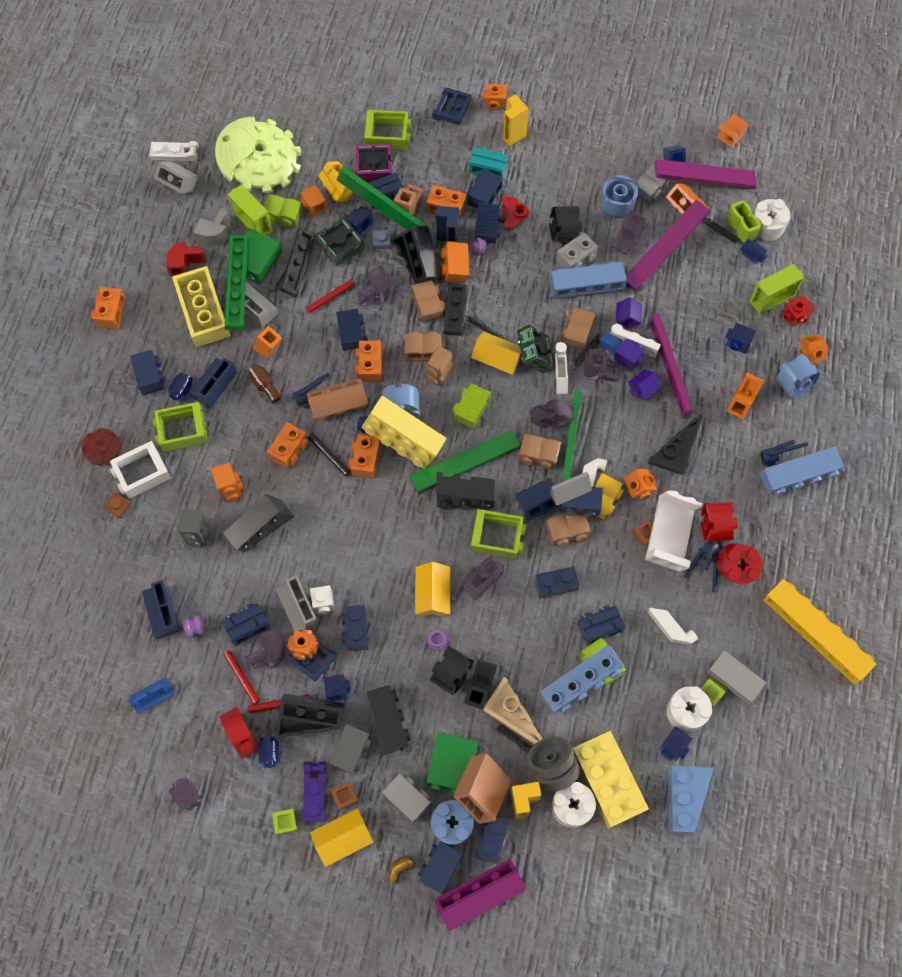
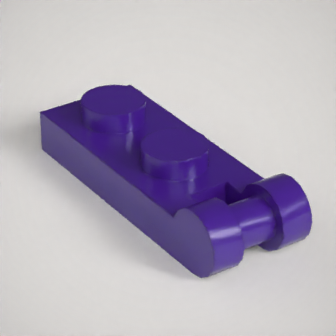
[303,762,326,822]

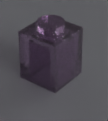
[168,778,204,814]

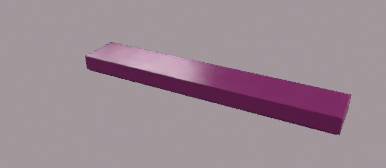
[654,159,757,189]
[626,199,710,291]
[650,313,693,419]

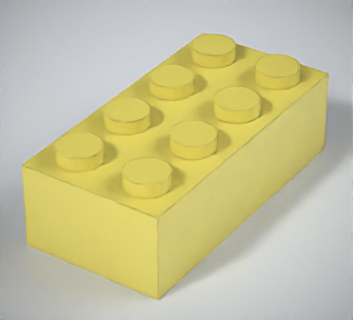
[172,266,231,347]
[361,396,447,469]
[573,731,649,829]

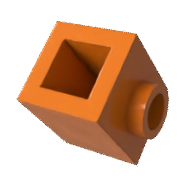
[300,185,328,217]
[252,326,282,359]

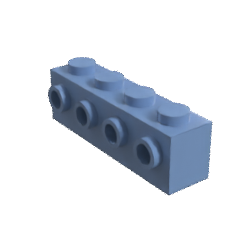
[550,262,627,299]
[760,446,844,495]
[540,645,624,714]

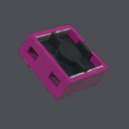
[356,143,392,182]

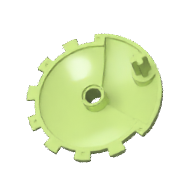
[215,117,301,193]

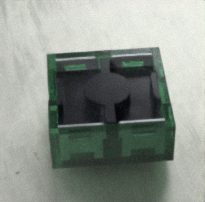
[315,216,365,267]
[517,325,555,373]

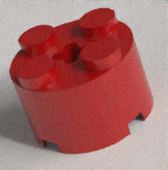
[701,502,738,542]
[716,543,762,585]

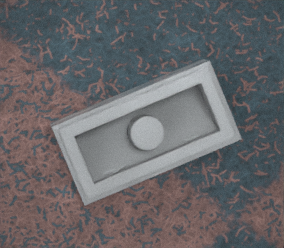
[550,472,591,505]

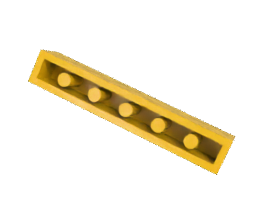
[763,579,876,685]

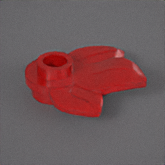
[500,196,529,228]

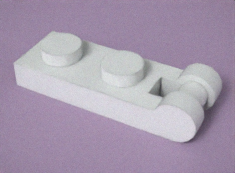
[149,141,199,161]
[610,324,661,358]

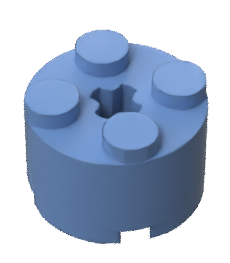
[601,175,638,217]
[776,354,821,398]
[382,384,419,418]
[431,800,474,847]

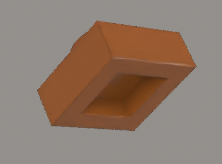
[103,492,132,519]
[631,519,653,546]
[330,781,358,811]

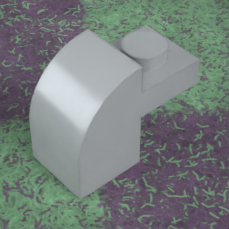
[193,208,231,246]

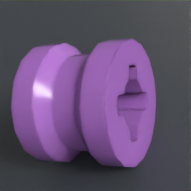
[183,615,204,638]

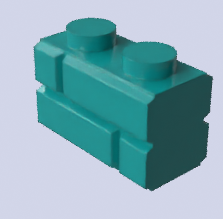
[469,147,508,177]

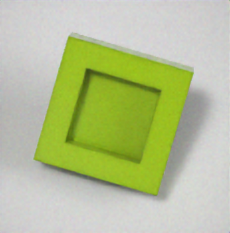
[701,676,728,706]
[272,809,297,835]

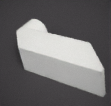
[555,342,568,395]
[583,458,607,487]
[648,608,698,645]

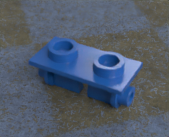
[129,677,175,714]

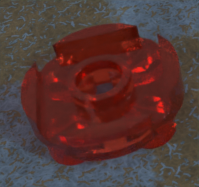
[81,428,121,466]

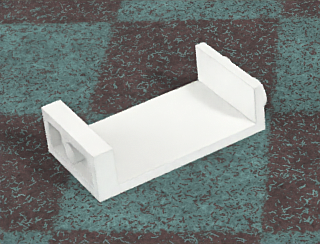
[645,490,702,572]

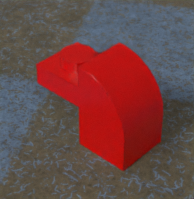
[166,242,206,277]
[219,706,260,759]

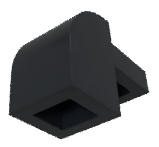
[464,659,498,710]

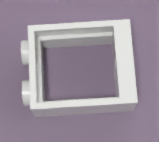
[110,441,171,499]

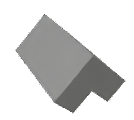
[245,282,278,328]
[276,575,319,631]
[707,650,767,704]

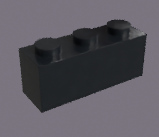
[366,685,411,754]

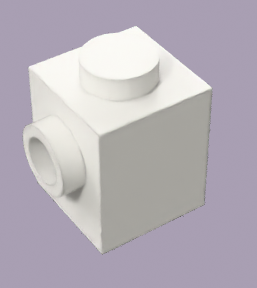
[310,585,335,614]

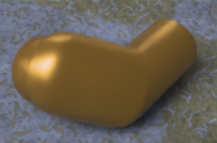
[387,855,415,884]

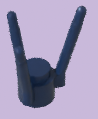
[292,373,329,408]
[760,440,809,467]
[684,542,720,593]

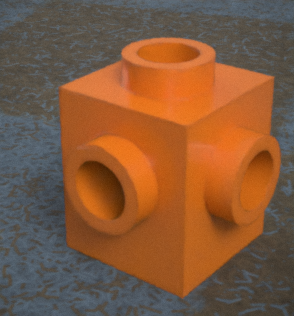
[483,84,507,110]
[799,334,828,365]
[623,469,657,500]
[287,629,318,660]

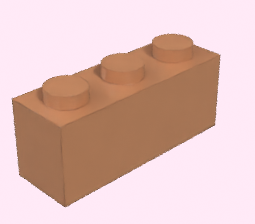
[306,378,368,420]

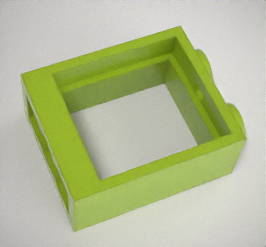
[364,110,412,151]
[228,184,273,236]
[749,264,804,315]
[153,402,208,452]
[471,509,527,559]

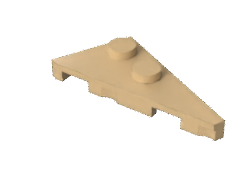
[483,677,542,745]

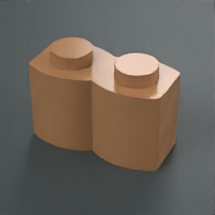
[411,280,445,322]
[561,307,596,350]
[405,332,442,361]
[426,346,453,386]
[519,434,561,469]
[546,514,591,547]

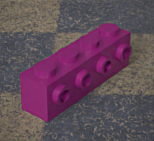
[434,859,526,932]

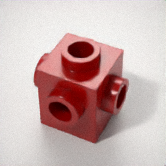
[781,295,815,327]

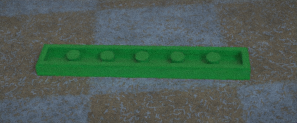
[336,166,431,231]
[224,235,248,330]
[562,390,582,482]
[410,430,520,494]

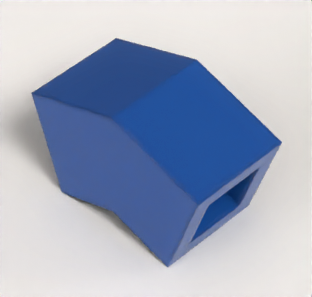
[599,332,622,355]

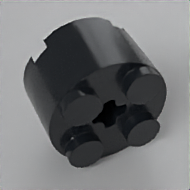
[549,206,582,243]
[430,646,474,695]

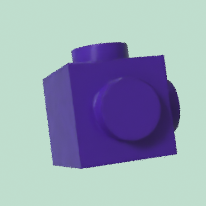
[616,297,642,329]
[614,338,644,371]
[628,369,662,400]

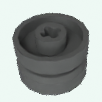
[527,736,580,792]

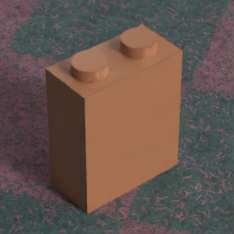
[453,753,511,824]

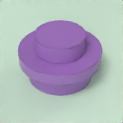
[472,238,486,256]
[427,630,447,650]

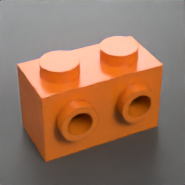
[666,183,709,214]
[426,185,466,219]
[440,242,469,284]
[91,287,126,330]
[355,340,382,382]
[266,422,309,469]
[348,434,381,479]
[211,462,244,502]

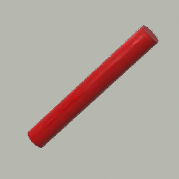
[307,279,355,313]
[223,650,260,704]
[248,694,309,713]

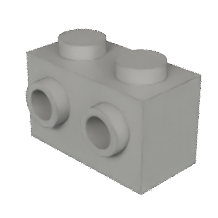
[154,161,198,194]
[556,232,598,269]
[382,774,431,824]

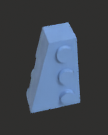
[668,766,714,835]

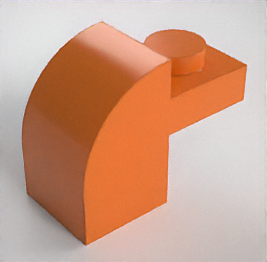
[717,113,750,147]
[727,372,764,419]

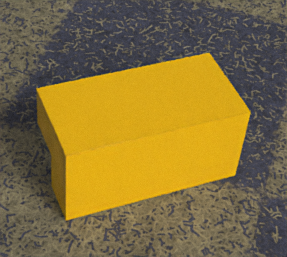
[503,94,529,146]
[471,332,525,375]
[415,562,450,617]
[510,782,541,819]
[310,808,374,867]

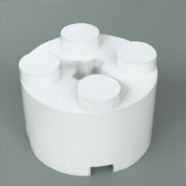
[753,199,790,241]
[667,686,712,732]
[552,782,596,828]

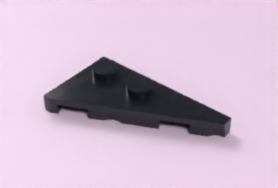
[648,415,703,475]

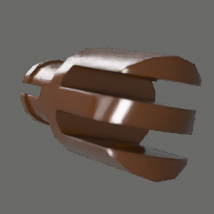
[249,365,281,404]

